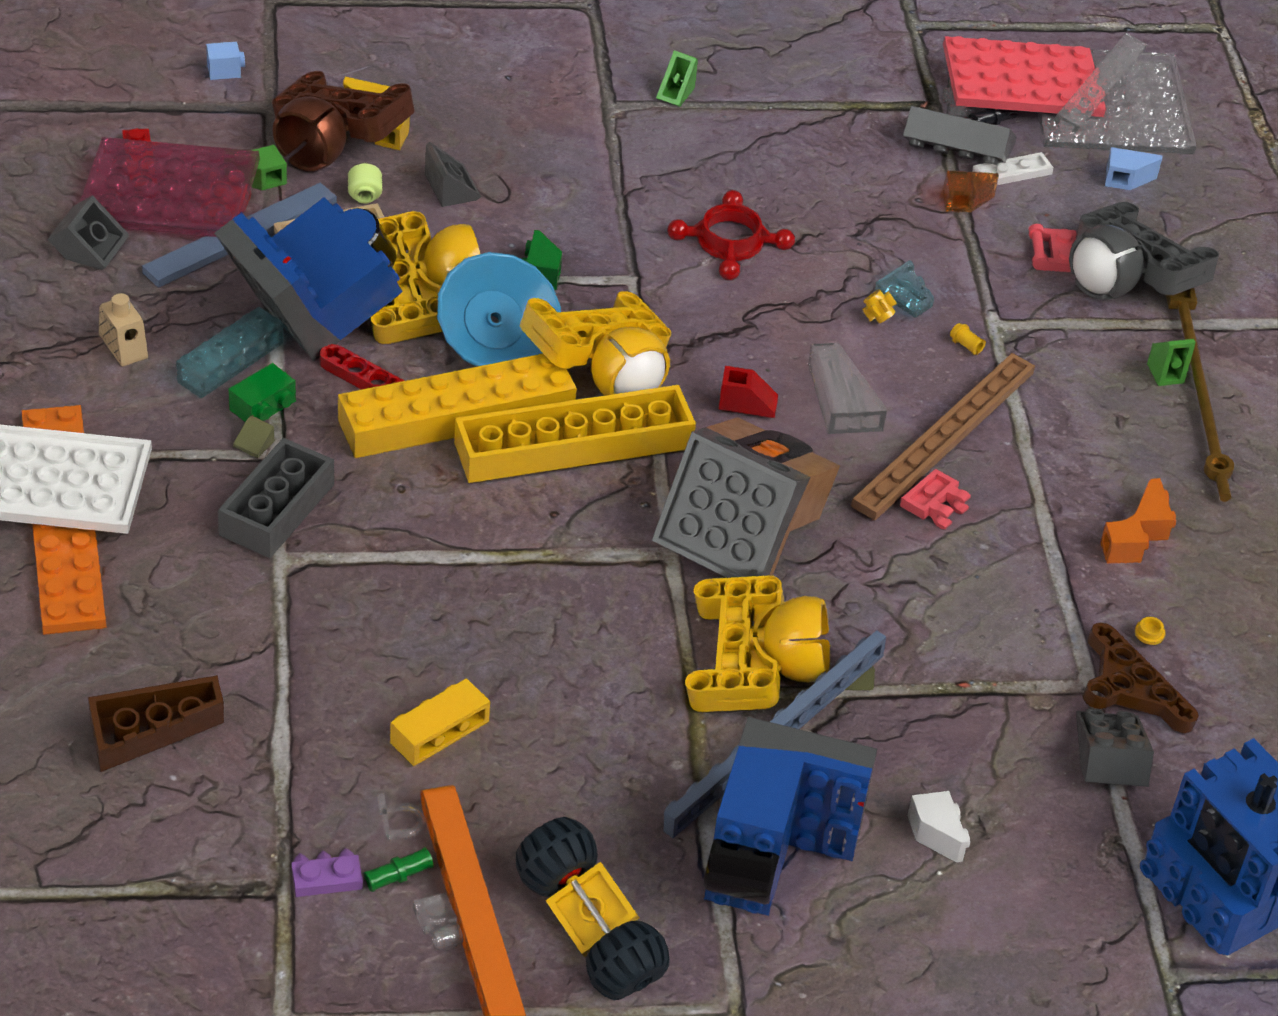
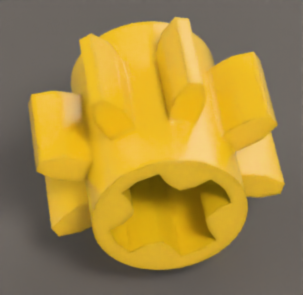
[862,289,897,323]

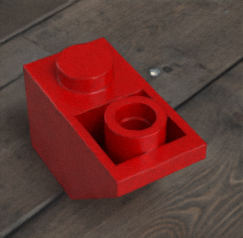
[719,365,778,418]

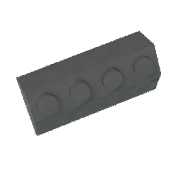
[903,106,1017,165]

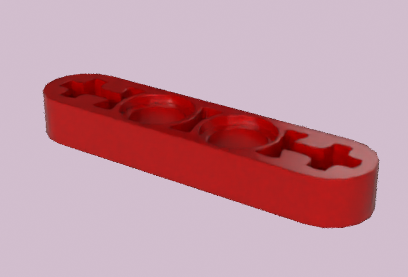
[320,344,405,390]

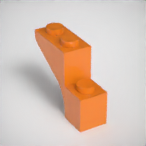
[1100,478,1176,564]

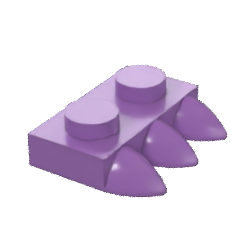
[291,848,363,897]

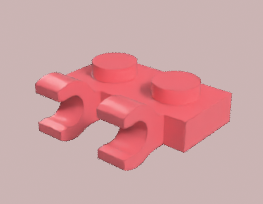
[900,469,971,530]

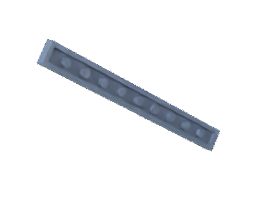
[663,630,886,838]

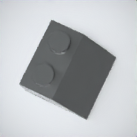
[47,195,129,270]

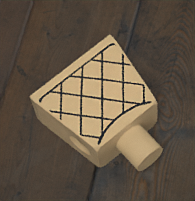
[99,293,148,367]

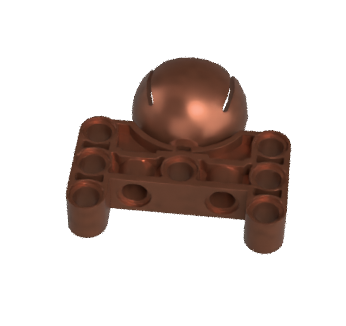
[272,71,415,171]

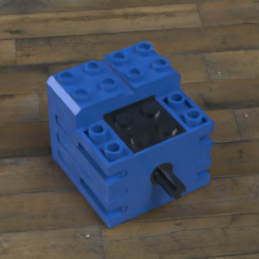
[1140,738,1278,956]

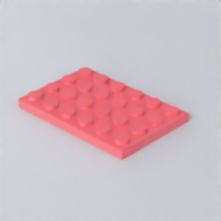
[943,36,1106,117]

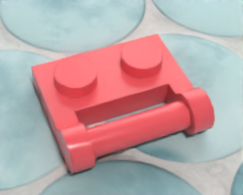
[1028,224,1077,272]

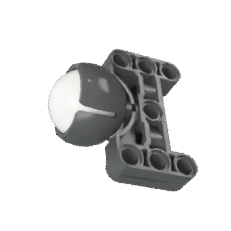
[1069,202,1219,300]

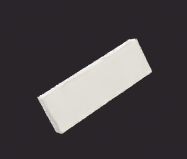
[972,152,1054,188]

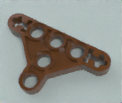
[1082,622,1199,733]

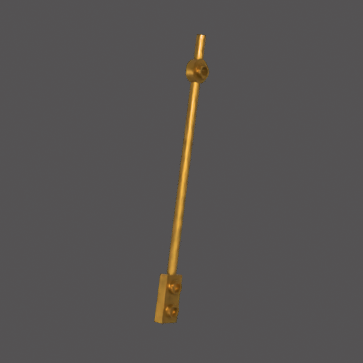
[1166,288,1234,502]

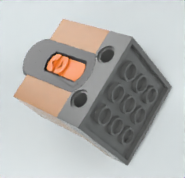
[652,417,840,578]

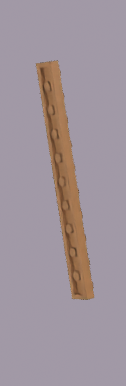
[851,353,1035,521]

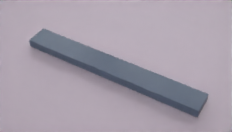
[142,182,337,288]

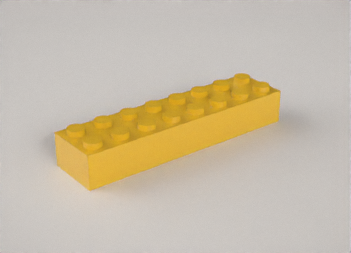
[338,354,577,458]
[454,385,696,483]

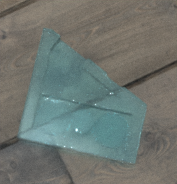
[874,260,934,318]

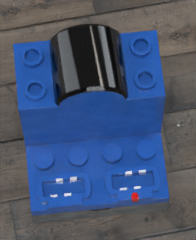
[214,197,403,361]
[703,717,878,916]

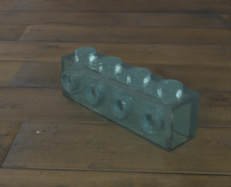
[176,306,283,399]

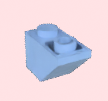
[1105,147,1162,190]

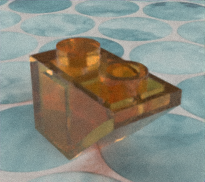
[943,171,999,212]

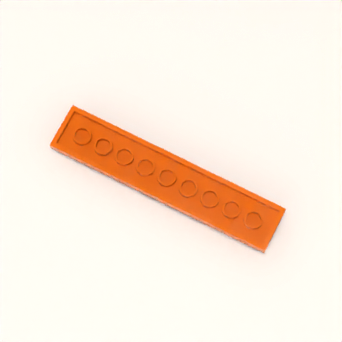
[21,405,107,635]

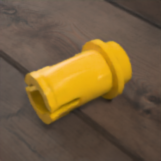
[950,323,986,355]

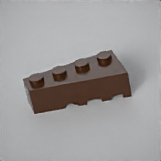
[88,675,224,772]

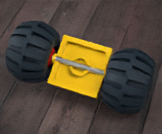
[515,817,670,1000]

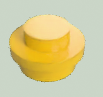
[1135,617,1166,645]

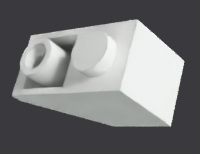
[907,791,970,862]

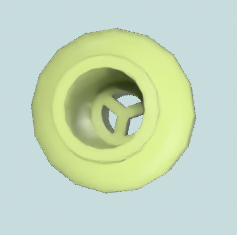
[348,163,382,204]

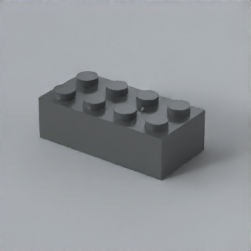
[218,438,334,558]

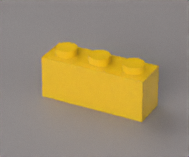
[390,678,490,766]

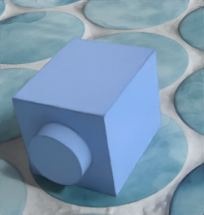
[206,42,245,80]

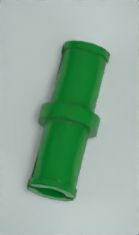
[364,847,434,892]

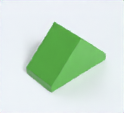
[656,50,698,107]

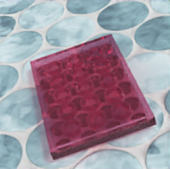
[80,137,260,237]

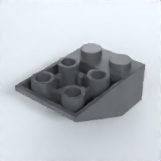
[1076,708,1154,787]

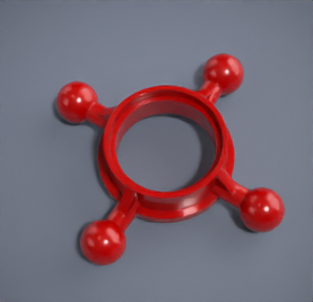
[667,190,795,280]

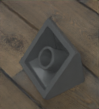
[425,142,481,207]

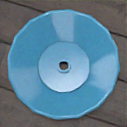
[437,252,561,367]

